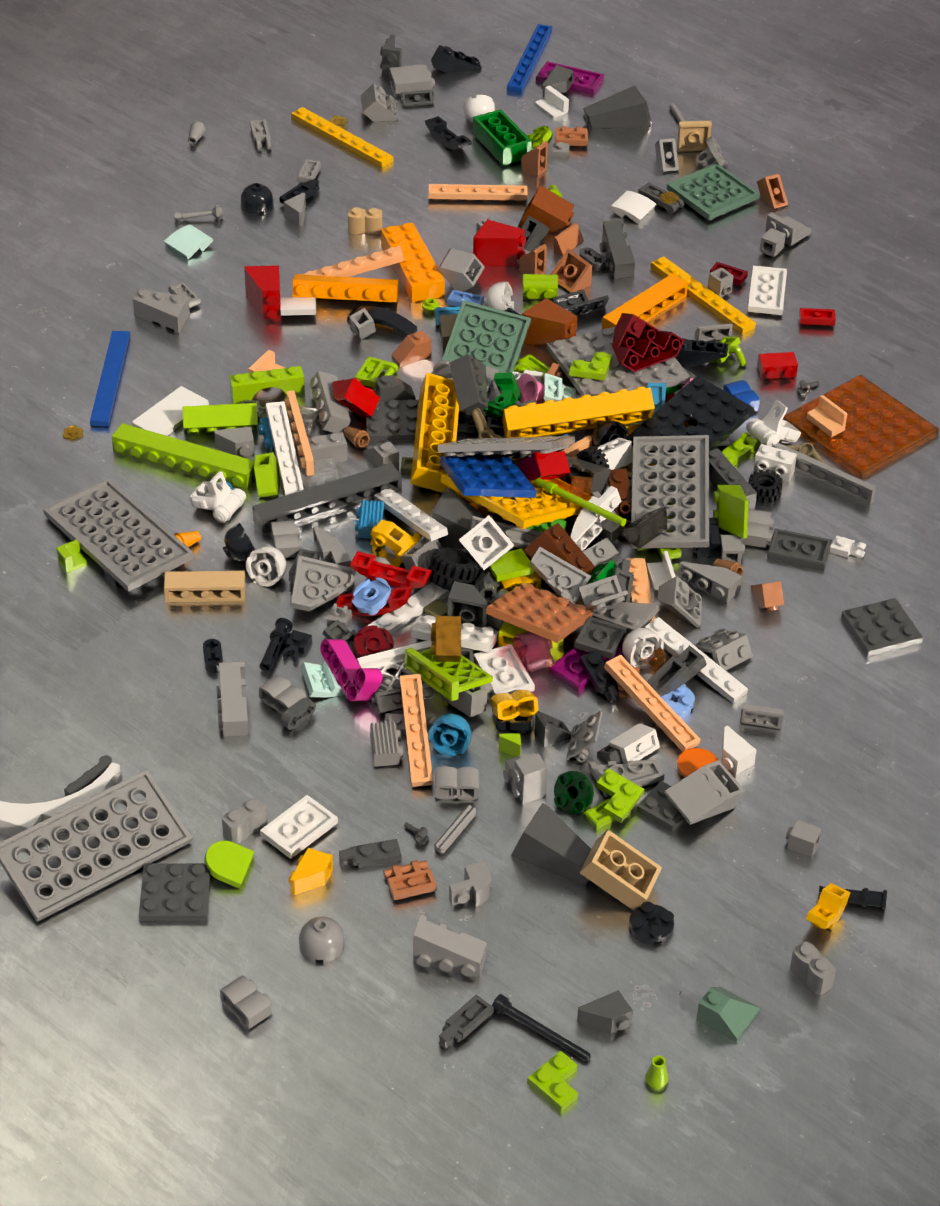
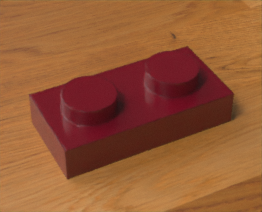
[710,262,748,286]

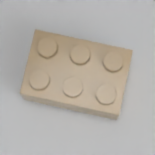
[580,830,662,910]

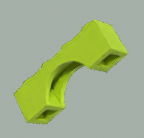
[229,366,305,404]

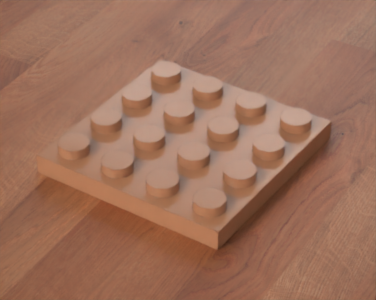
[485,583,593,643]

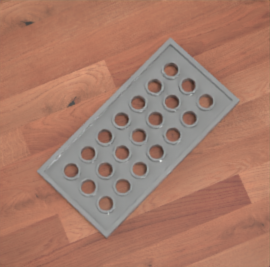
[631,435,709,549]
[43,478,194,592]
[0,770,193,922]

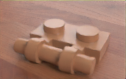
[555,126,588,147]
[383,860,437,900]

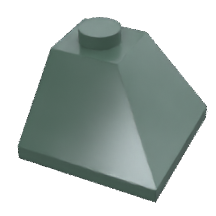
[696,987,760,1042]

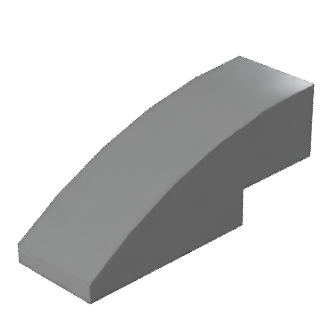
[313,526,351,567]

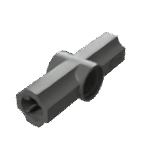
[474,568,500,603]

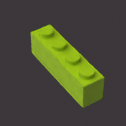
[182,403,258,434]

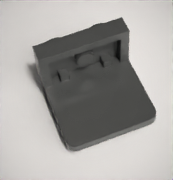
[380,34,402,77]

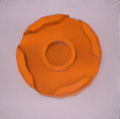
[677,748,718,778]

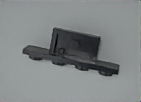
[551,290,609,315]

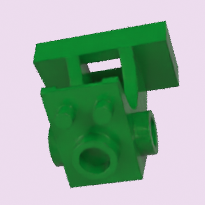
[484,373,522,418]

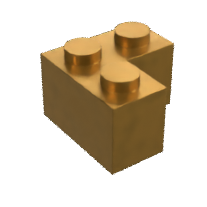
[431,616,461,662]

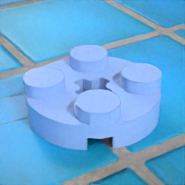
[352,578,391,615]
[661,683,695,718]

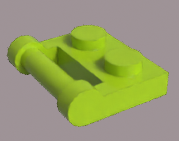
[355,357,398,389]

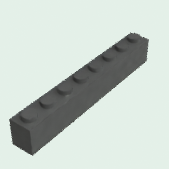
[252,463,402,534]

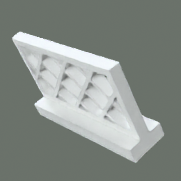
[357,640,442,704]

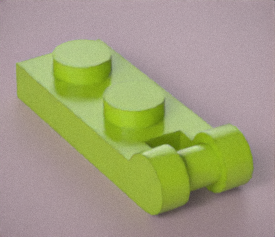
[721,432,761,466]

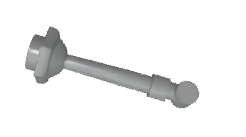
[174,203,223,221]

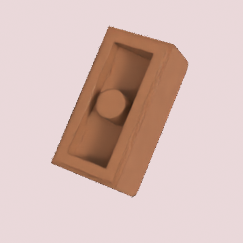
[553,223,584,255]

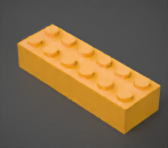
[381,223,445,303]

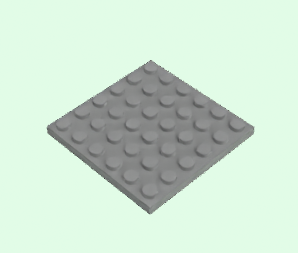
[547,320,690,396]
[438,436,575,456]

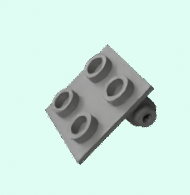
[566,710,603,763]

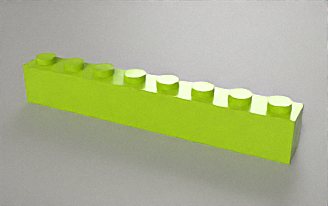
[112,423,256,489]

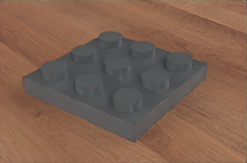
[366,399,419,441]
[841,598,923,657]
[139,863,211,921]

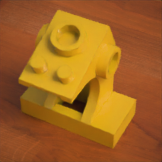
[370,519,423,567]

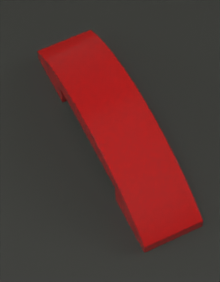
[350,551,431,588]
[336,586,412,616]

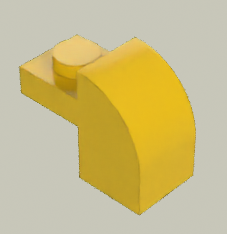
[806,883,851,930]

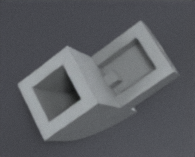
[449,861,491,906]

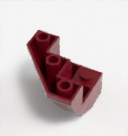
[612,313,685,372]

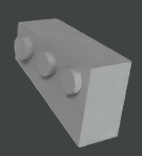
[133,289,190,334]
[216,661,249,737]
[413,914,487,978]

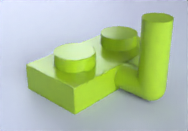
[708,336,747,366]

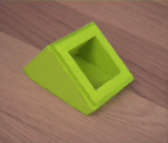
[499,733,521,757]

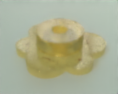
[329,116,348,127]
[660,192,679,204]
[63,425,83,441]

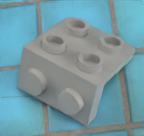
[765,212,811,246]
[578,575,628,612]
[694,629,753,671]

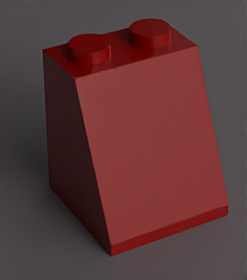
[473,219,526,267]
[244,265,281,319]

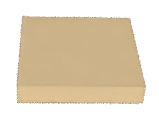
[677,121,712,152]

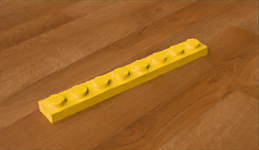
[291,107,393,168]
[650,256,756,334]

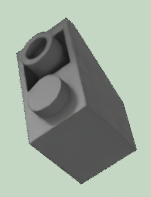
[541,65,574,97]

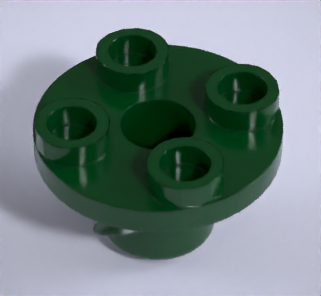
[554,771,594,814]

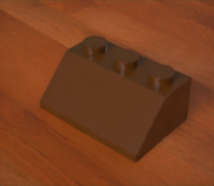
[524,523,595,575]

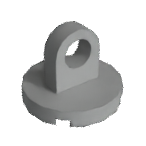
[696,137,728,167]

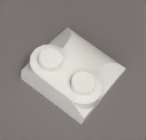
[459,516,514,570]

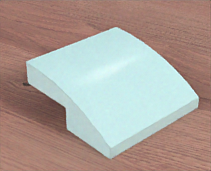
[164,225,214,259]
[543,373,576,402]
[301,661,345,698]

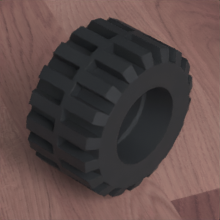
[428,548,480,591]

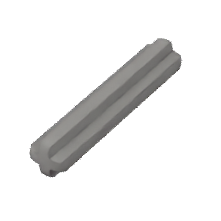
[434,805,476,854]

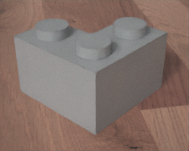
[503,753,548,804]

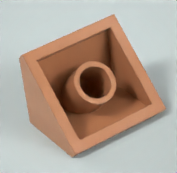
[550,248,592,293]

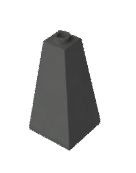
[583,85,653,129]
[432,488,485,549]
[511,803,591,885]

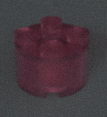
[513,631,554,673]

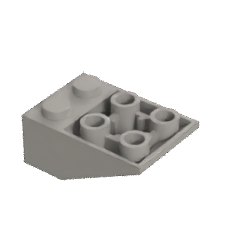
[664,760,745,825]

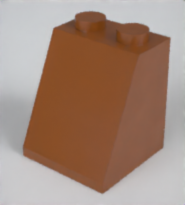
[517,185,574,235]
[522,298,577,348]

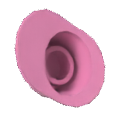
[517,373,545,404]

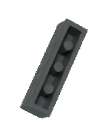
[709,448,757,510]

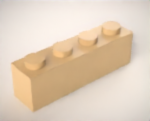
[164,571,246,603]

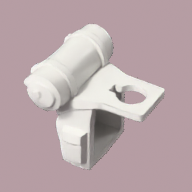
[746,400,801,447]
[190,471,246,524]

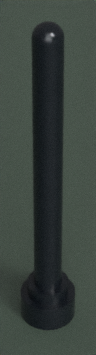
[492,994,591,1061]

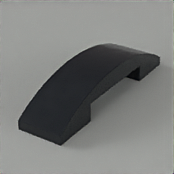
[425,116,472,150]
[347,306,417,338]

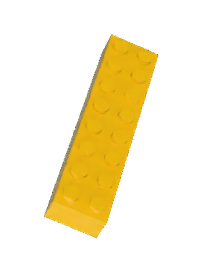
[410,372,459,493]
[502,387,655,438]

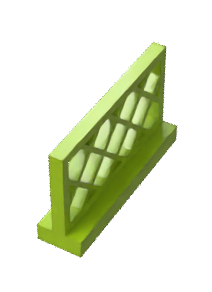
[405,648,493,701]

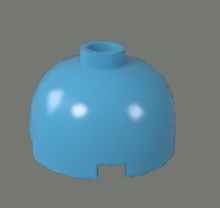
[428,713,472,757]

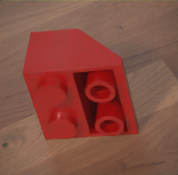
[332,378,380,418]
[516,451,571,482]

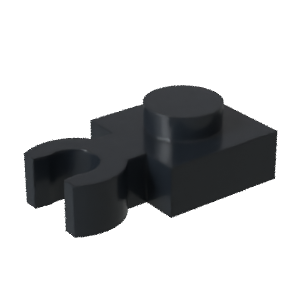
[283,630,312,662]
[496,716,533,733]

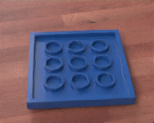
[440,455,537,498]

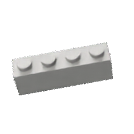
[310,371,351,433]

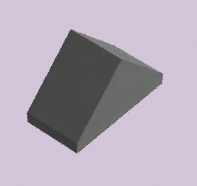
[534,711,571,748]

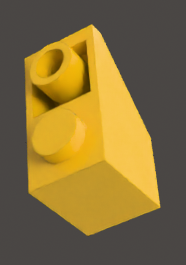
[288,848,333,895]

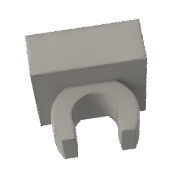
[327,603,352,628]

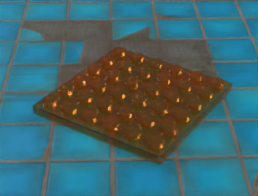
[783,374,939,478]

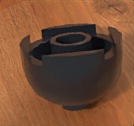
[241,183,274,215]
[591,420,629,447]
[223,523,255,563]

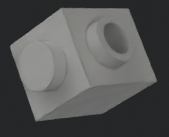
[760,228,786,257]
[708,268,733,297]
[349,308,376,340]
[720,535,745,565]
[786,820,822,858]

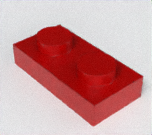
[799,308,836,326]

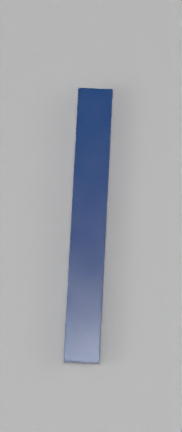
[507,24,552,93]
[90,331,130,427]

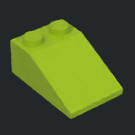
[713,485,749,538]

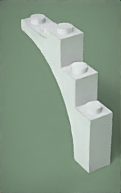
[0,763,123,837]

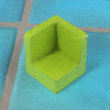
[56,540,87,573]

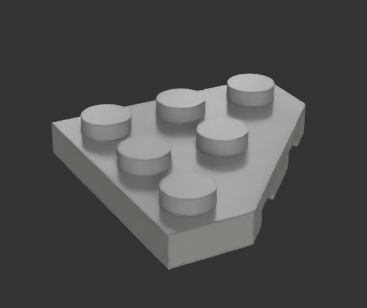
[290,556,356,611]

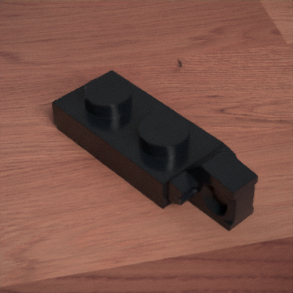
[279,179,320,204]
[579,651,619,703]

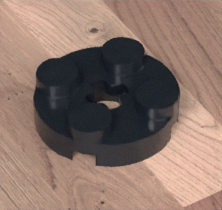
[629,902,674,945]

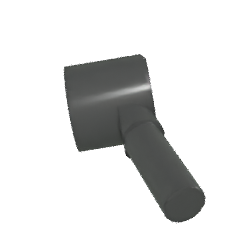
[797,380,820,395]
[404,822,429,845]

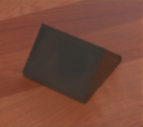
[618,506,667,549]

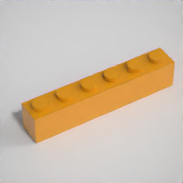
[602,273,688,330]
[293,274,399,302]

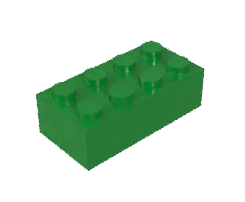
[472,109,532,165]

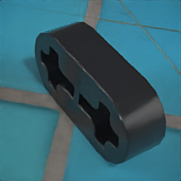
[203,639,223,673]

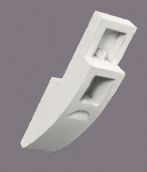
[571,486,622,551]

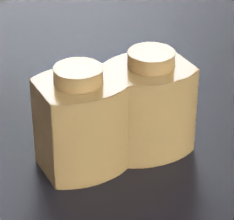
[348,207,383,235]

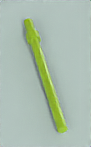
[535,478,626,526]

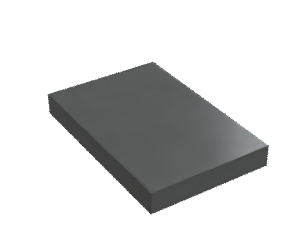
[767,528,832,570]

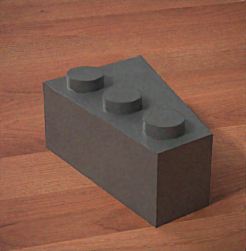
[599,219,635,279]
[449,354,488,415]
[559,456,611,496]

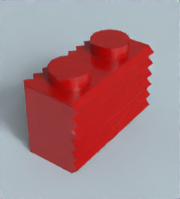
[757,352,798,380]

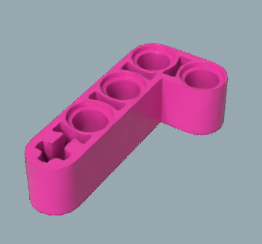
[320,639,382,702]

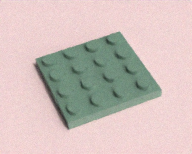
[667,163,759,220]
[442,300,531,373]

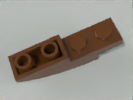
[608,469,632,538]

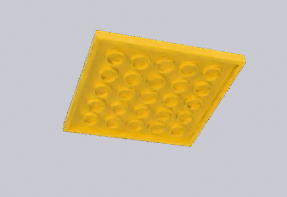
[440,458,592,529]

